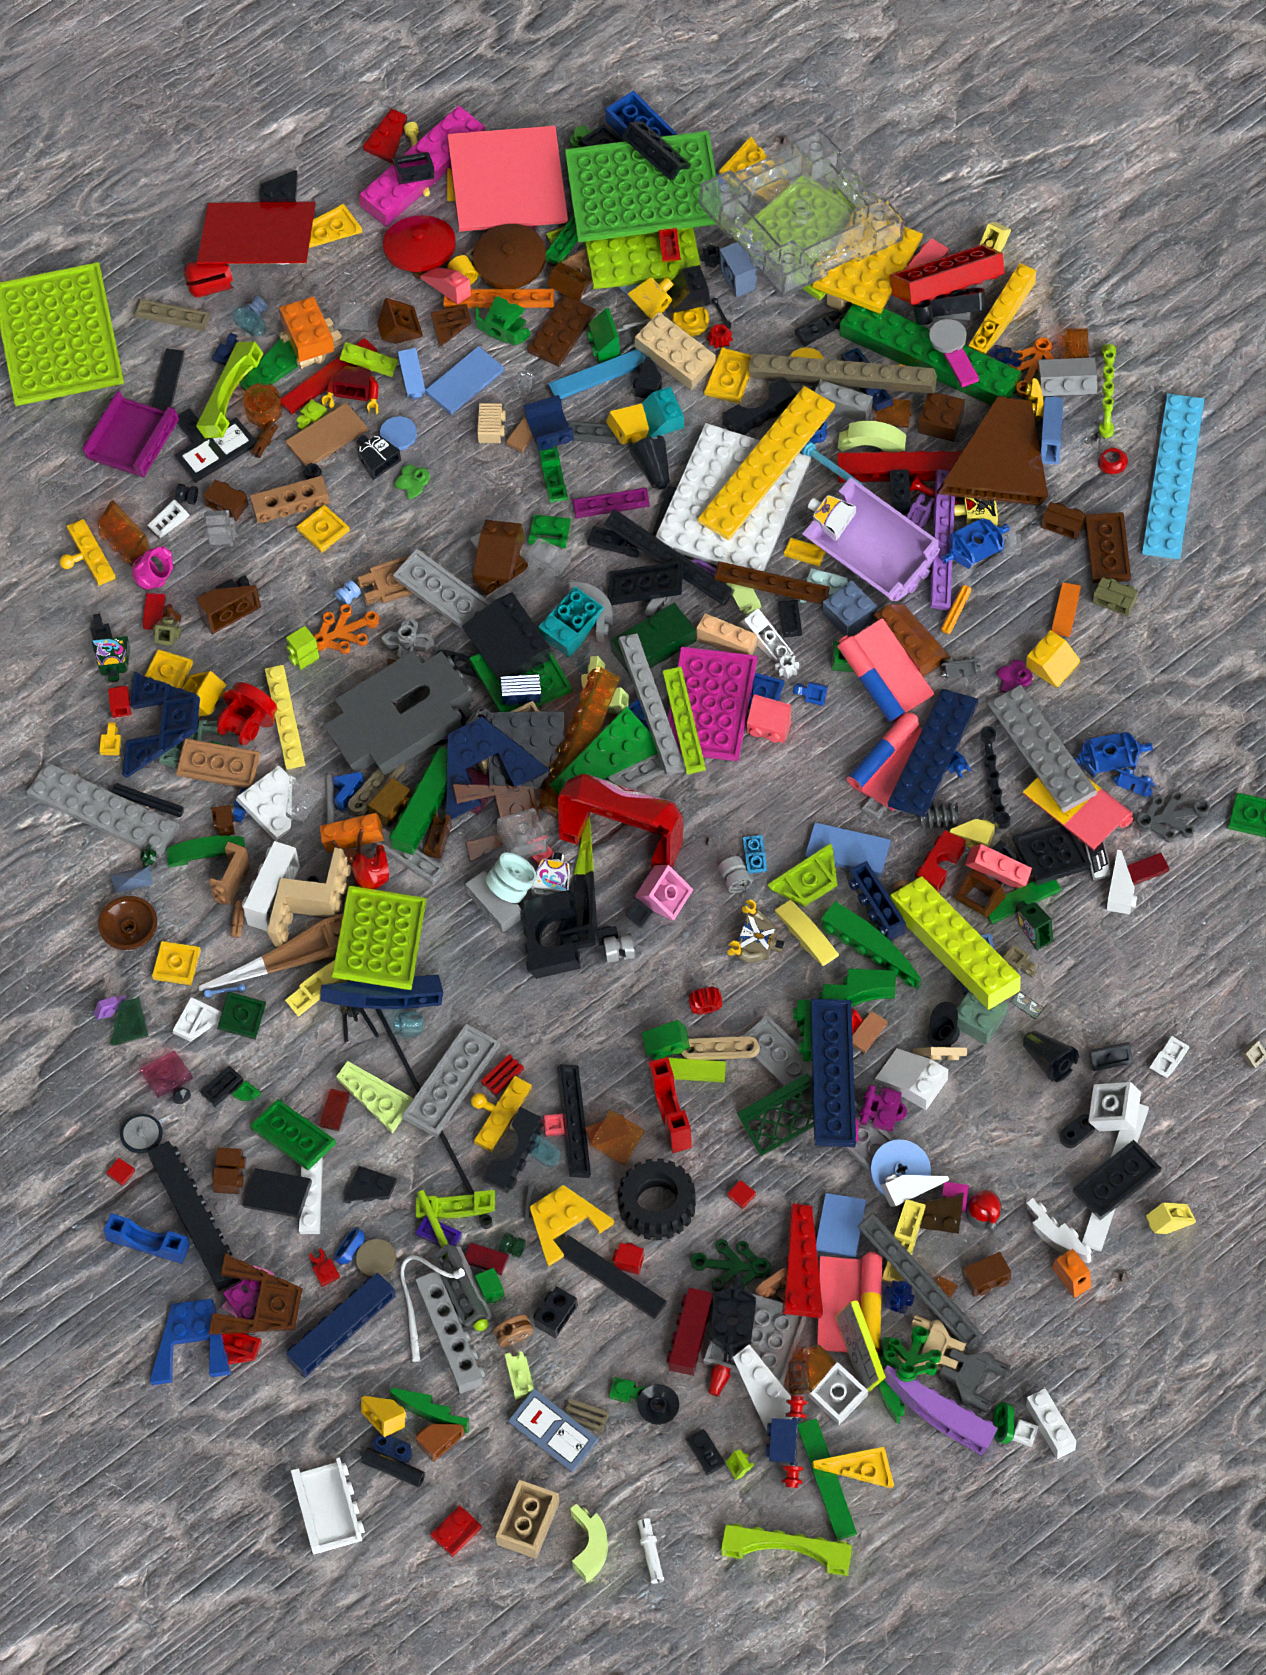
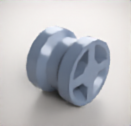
[245,296,268,319]

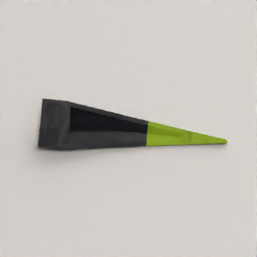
[556,817,597,949]

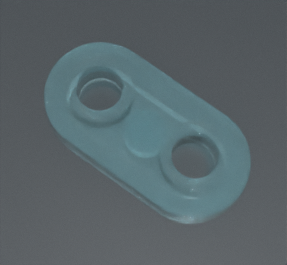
[233,308,266,337]
[529,1135,561,1167]

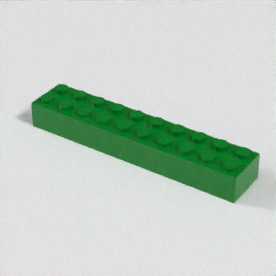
[840,304,1021,405]

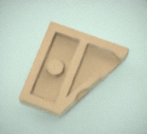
[913,1047,967,1060]

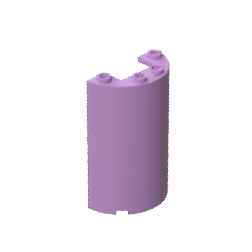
[802,477,940,601]

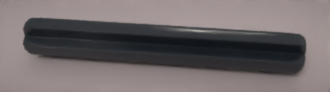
[112,783,184,817]

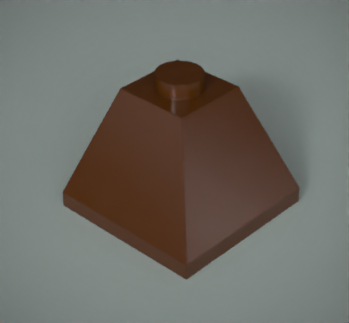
[378,298,423,344]

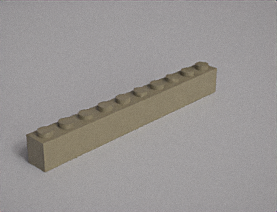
[749,353,937,394]

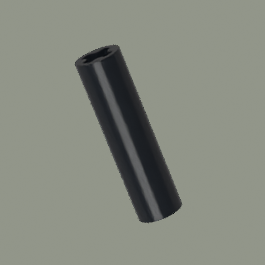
[362,1448,426,1488]

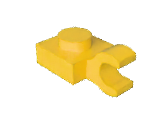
[99,722,121,756]

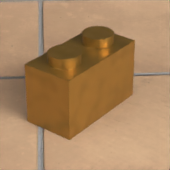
[368,778,412,827]

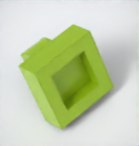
[725,1449,754,1480]

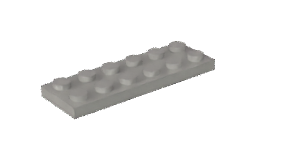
[393,549,491,630]
[402,1024,500,1137]

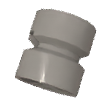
[718,856,752,893]
[603,933,635,963]

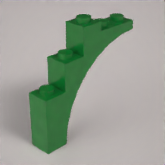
[793,969,896,1062]

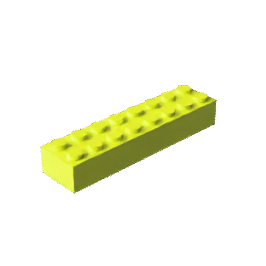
[890,876,1021,1010]

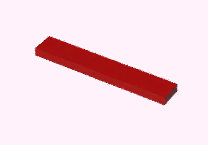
[279,338,377,415]

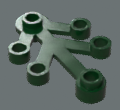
[691,1239,771,1291]

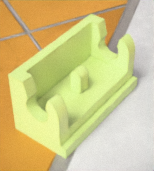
[726,583,762,614]
[505,1351,534,1400]

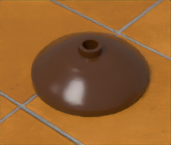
[98,896,158,950]

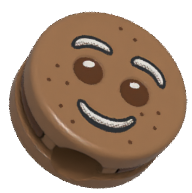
[493,1315,534,1348]

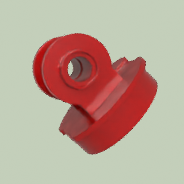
[217,682,278,746]

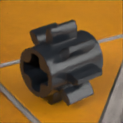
[701,245,720,268]

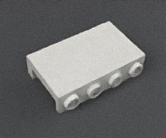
[291,1457,365,1555]

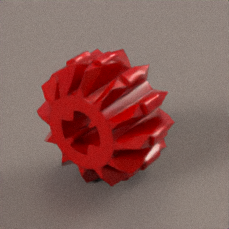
[688,986,723,1015]

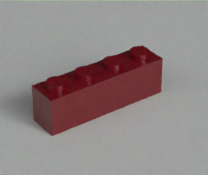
[666,1288,713,1376]

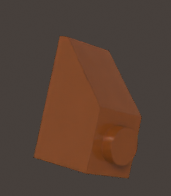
[415,1424,465,1462]

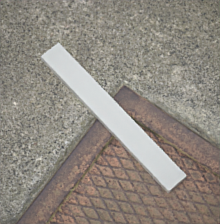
[1082,1104,1149,1252]

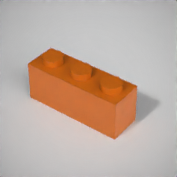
[320,813,384,853]

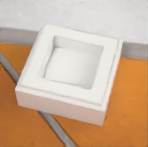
[1012,1419,1039,1447]

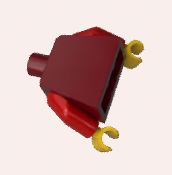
[322,366,379,414]

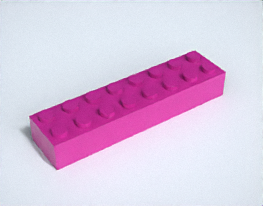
[360,106,485,227]

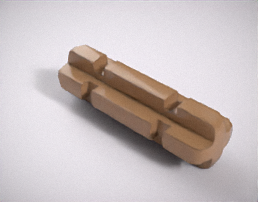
[230,900,244,938]

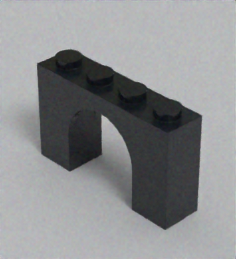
[522,890,581,979]

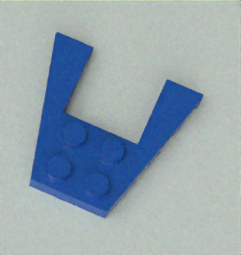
[150,1299,231,1385]

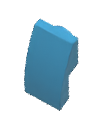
[743,835,767,874]

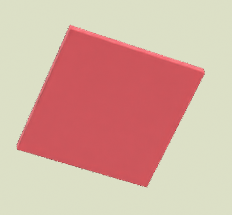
[448,126,568,232]

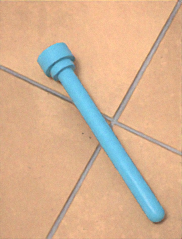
[800,441,862,485]

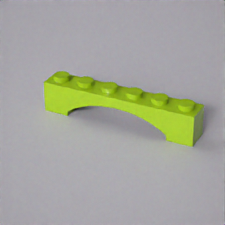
[196,341,263,438]
[721,1524,852,1576]

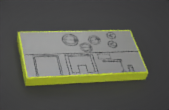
[835,1300,886,1392]

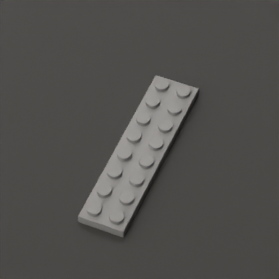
[987,685,1097,813]
[26,762,180,858]

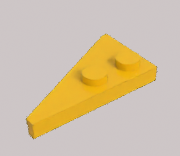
[812,1447,894,1488]

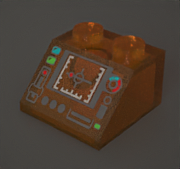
[789,1345,837,1395]

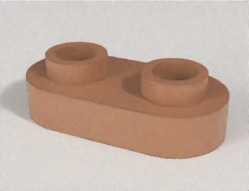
[755,1267,787,1298]

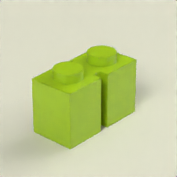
[286,626,319,670]

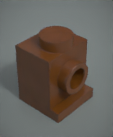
[211,805,235,836]

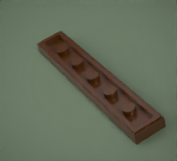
[714,561,830,605]

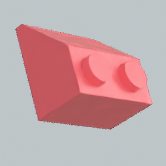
[747,695,791,743]

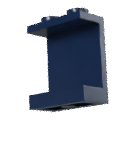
[524,395,574,451]

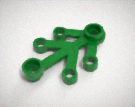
[883,1326,942,1382]

